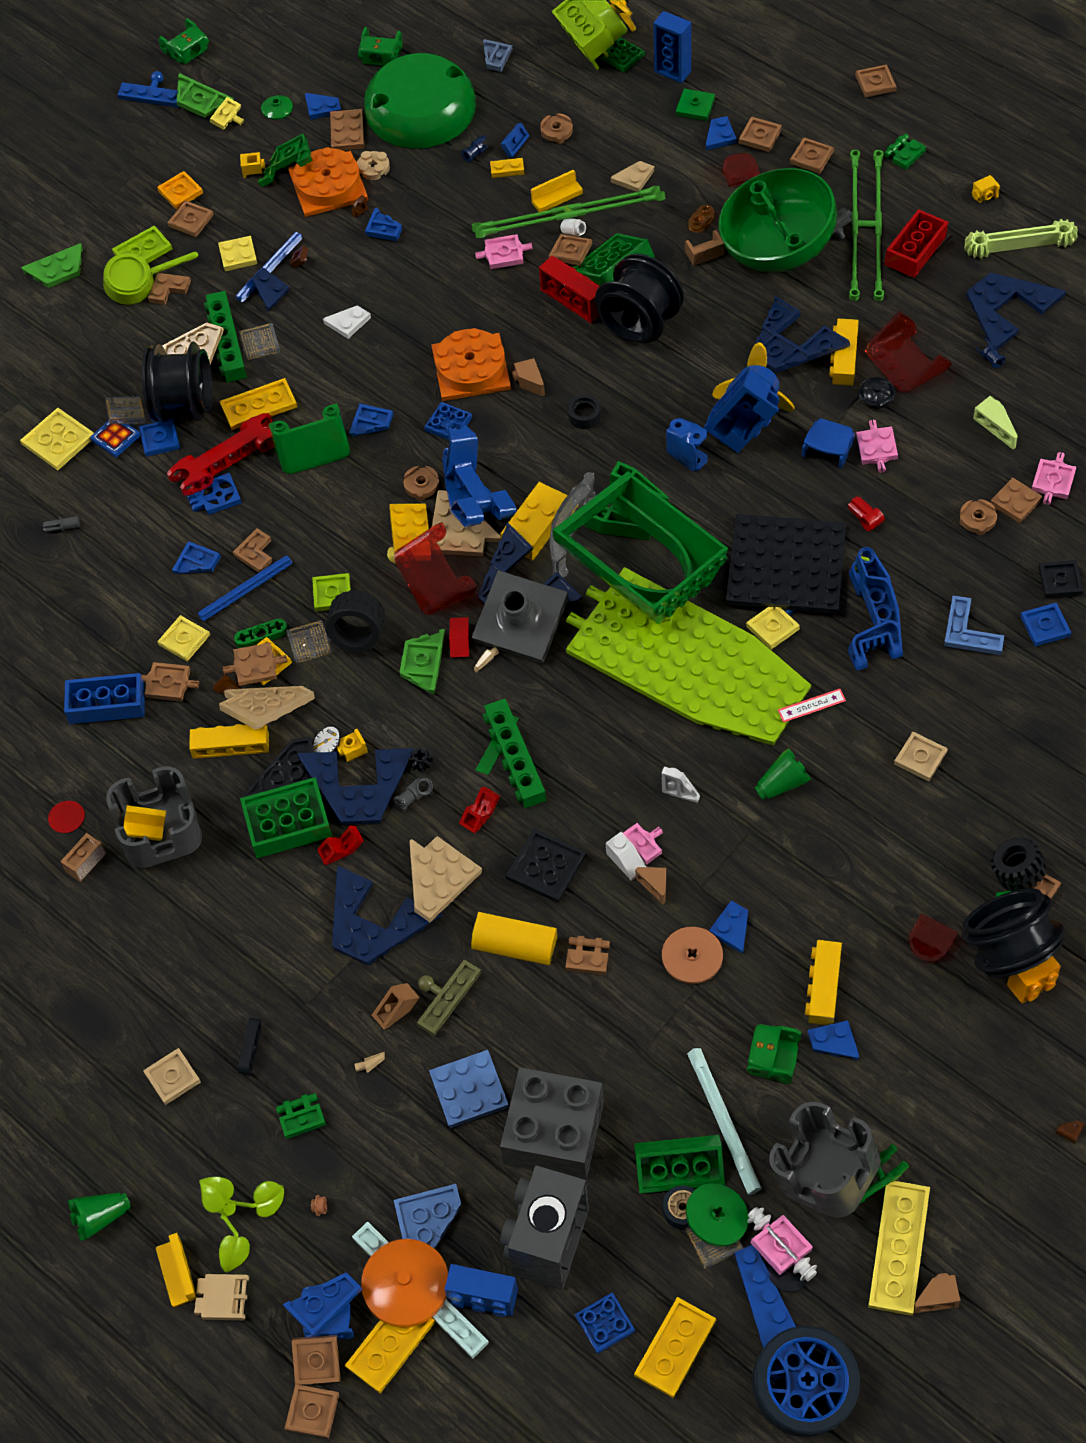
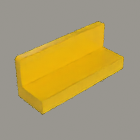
[531,170,583,212]
[156,1233,197,1307]

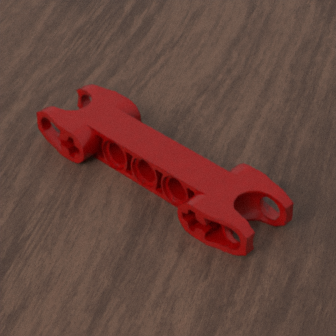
[167,413,274,496]

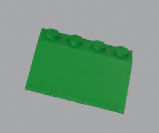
[573,233,655,286]
[240,777,332,859]

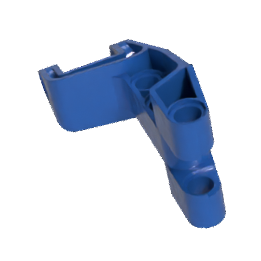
[442,420,517,527]
[848,547,903,671]

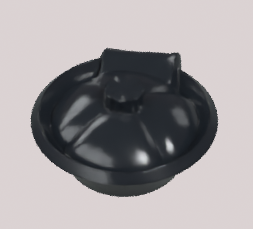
[858,377,896,409]

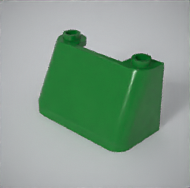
[269,403,350,474]

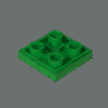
[600,37,645,73]

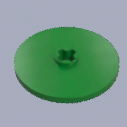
[685,1183,749,1247]

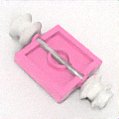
[747,1207,817,1281]

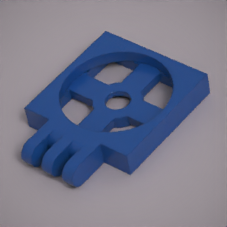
[187,473,242,515]

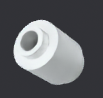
[560,218,586,236]

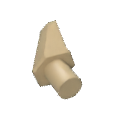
[474,647,499,672]
[355,1052,385,1073]

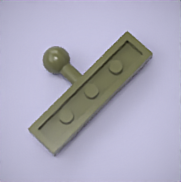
[417,960,481,1036]

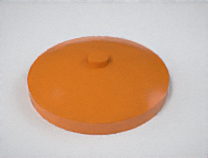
[361,1239,448,1328]

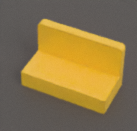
[124,805,166,841]

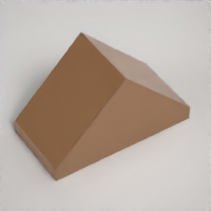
[635,867,666,905]

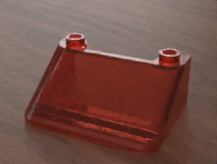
[865,311,952,392]
[394,522,477,615]

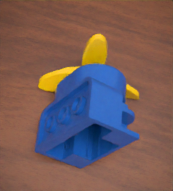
[704,342,795,453]

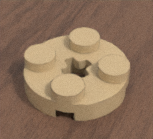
[357,151,390,180]

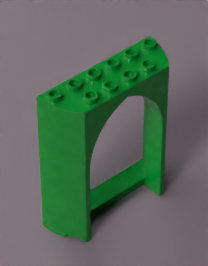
[553,471,728,624]

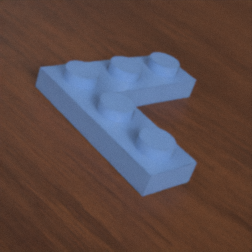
[944,596,1004,655]

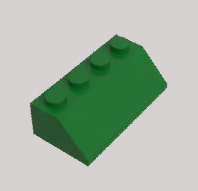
[634,1135,725,1194]

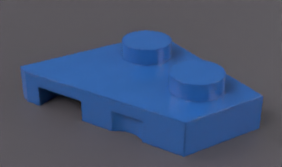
[365,208,402,241]
[709,900,748,954]

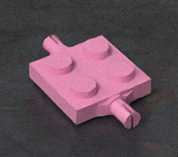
[475,234,533,269]
[856,420,898,473]
[1032,452,1076,505]

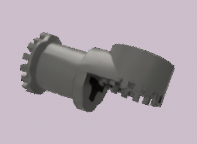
[394,778,433,811]

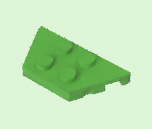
[177,73,234,118]
[21,243,83,288]
[400,629,445,694]

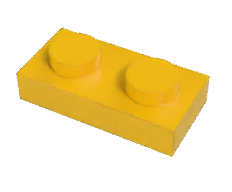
[490,158,524,178]

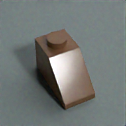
[512,358,545,396]
[372,983,420,1030]
[914,1273,960,1313]

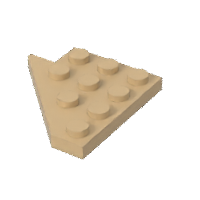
[162,322,224,364]
[430,490,501,557]
[219,686,315,730]
[410,836,482,923]

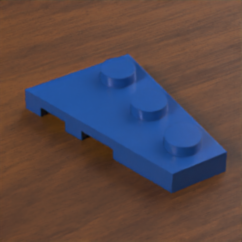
[283,1272,362,1337]

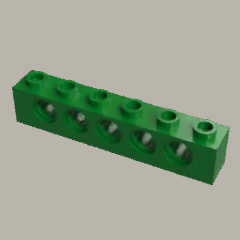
[204,291,247,382]
[482,699,546,809]

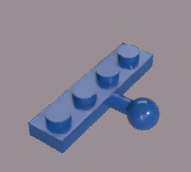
[117,71,179,108]

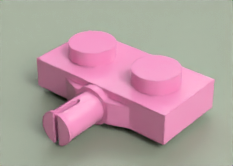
[623,823,663,865]

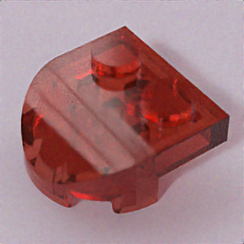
[722,153,760,187]
[909,913,958,961]

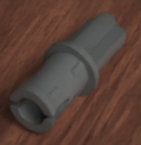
[43,516,80,532]

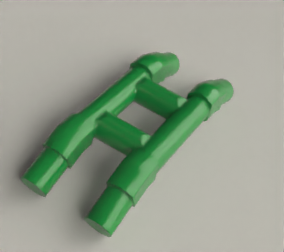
[859,1144,909,1204]

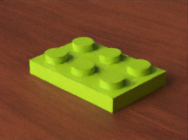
[112,225,173,263]

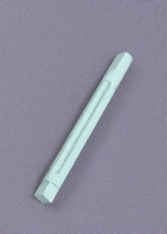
[688,1048,762,1195]

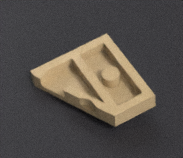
[611,161,654,192]

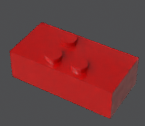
[884,209,949,278]
[539,255,599,323]

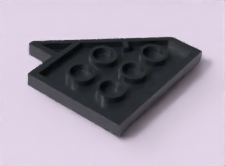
[243,736,314,797]

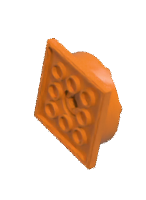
[288,147,368,217]
[431,328,511,401]

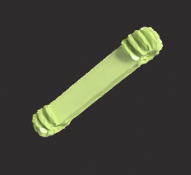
[964,219,1078,259]

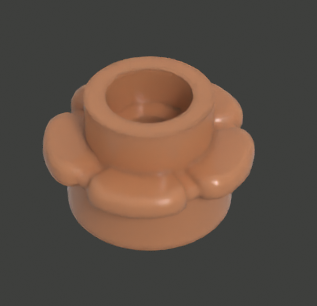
[311,1195,327,1216]

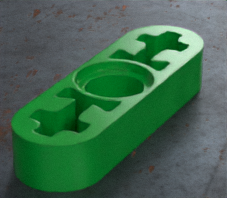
[234,619,288,648]

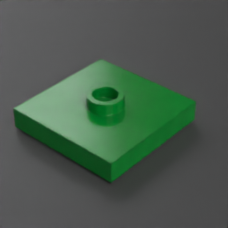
[676,89,715,121]

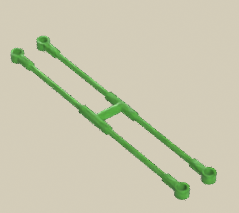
[849,150,884,301]
[472,186,665,238]

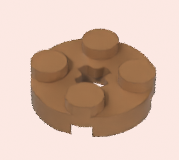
[541,113,573,144]
[403,466,440,501]
[960,499,997,535]

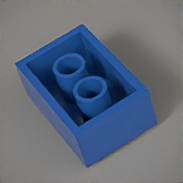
[444,1264,518,1317]

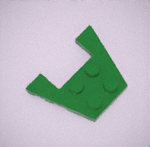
[258,134,313,187]

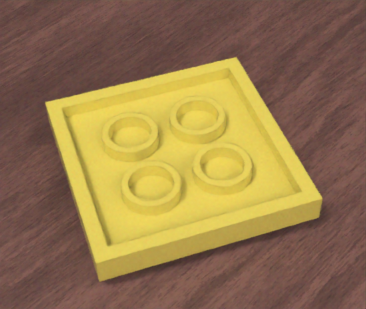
[20,408,94,470]

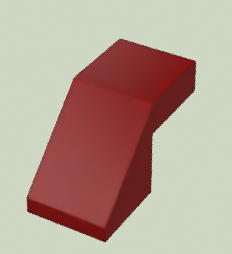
[449,617,470,657]
[459,786,500,833]
[317,826,364,865]

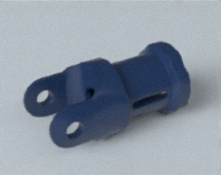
[461,135,488,163]
[976,338,1006,369]

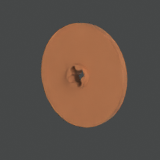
[662,927,723,984]

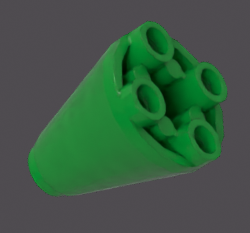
[754,748,811,800]
[68,1193,131,1241]

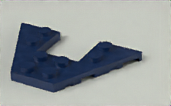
[966,273,1066,351]
[756,296,850,373]
[478,522,583,611]
[298,748,414,825]
[332,866,442,966]

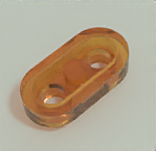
[688,205,714,232]

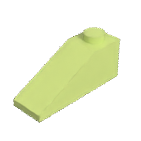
[973,396,1018,449]

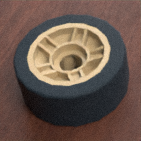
[662,1185,695,1230]

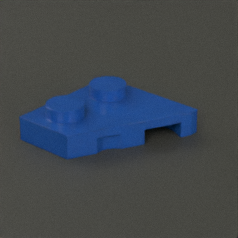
[305,93,341,120]
[706,116,737,150]
[349,404,394,436]
[172,541,221,574]
[807,1021,859,1061]

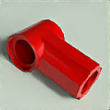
[848,496,885,531]

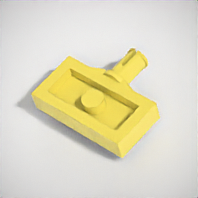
[210,97,244,130]

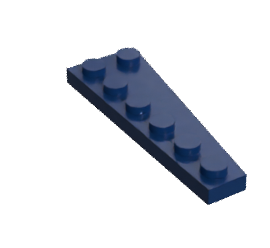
[735,1245,812,1384]

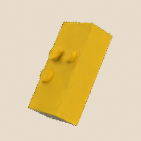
[500,482,571,561]

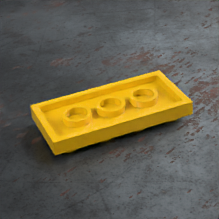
[220,378,297,430]
[389,504,432,561]
[634,1297,716,1398]
[345,1318,435,1394]

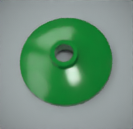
[261,95,293,120]

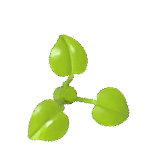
[199,1177,284,1272]

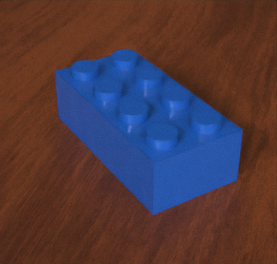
[653,11,691,83]
[64,673,145,724]

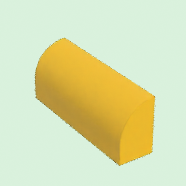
[471,912,557,966]

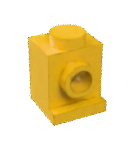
[240,152,265,178]
[972,175,1000,203]
[336,729,368,762]

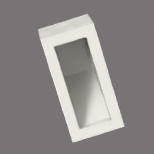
[606,832,646,881]

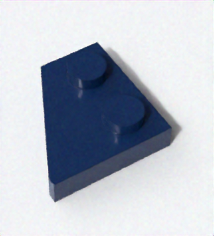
[252,267,289,311]

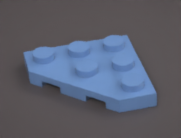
[394,1184,462,1249]

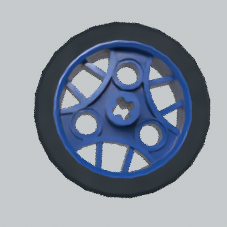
[752,1326,860,1437]

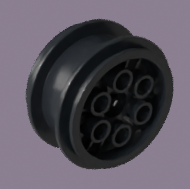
[961,888,1065,977]

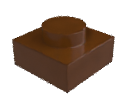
[289,246,309,268]

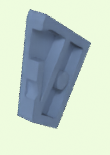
[483,39,513,72]

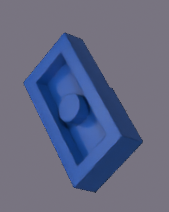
[500,123,529,157]

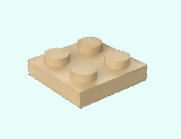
[894,732,948,781]
[143,1048,201,1105]

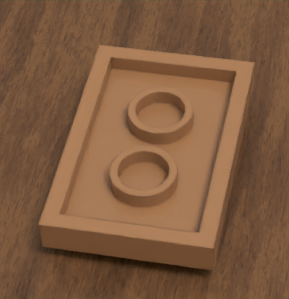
[330,109,364,150]

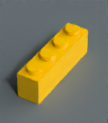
[829,319,858,386]
[190,724,269,759]
[805,940,842,1025]

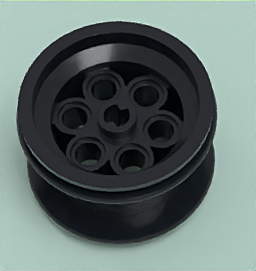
[595,254,684,343]
[142,341,213,423]

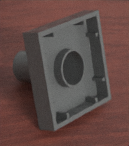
[472,570,569,664]

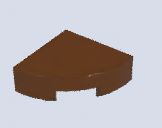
[352,195,368,218]
[212,674,239,694]
[1055,1121,1085,1143]

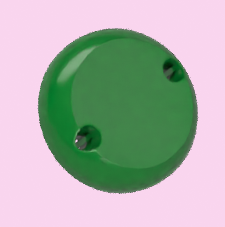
[364,53,476,149]
[719,168,837,273]

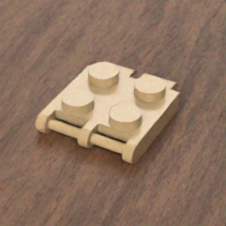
[194,1274,249,1320]

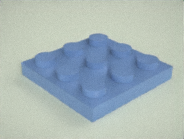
[429,1050,509,1129]

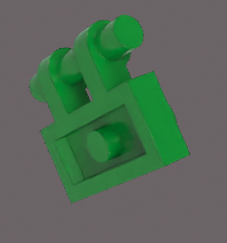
[884,133,927,170]
[276,1093,326,1139]

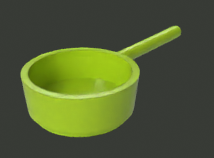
[103,252,198,305]

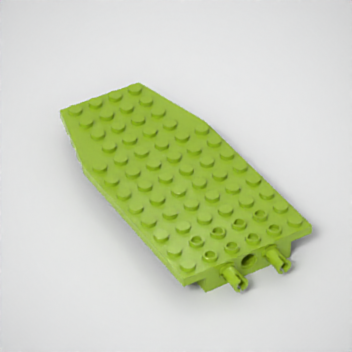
[566,567,811,746]

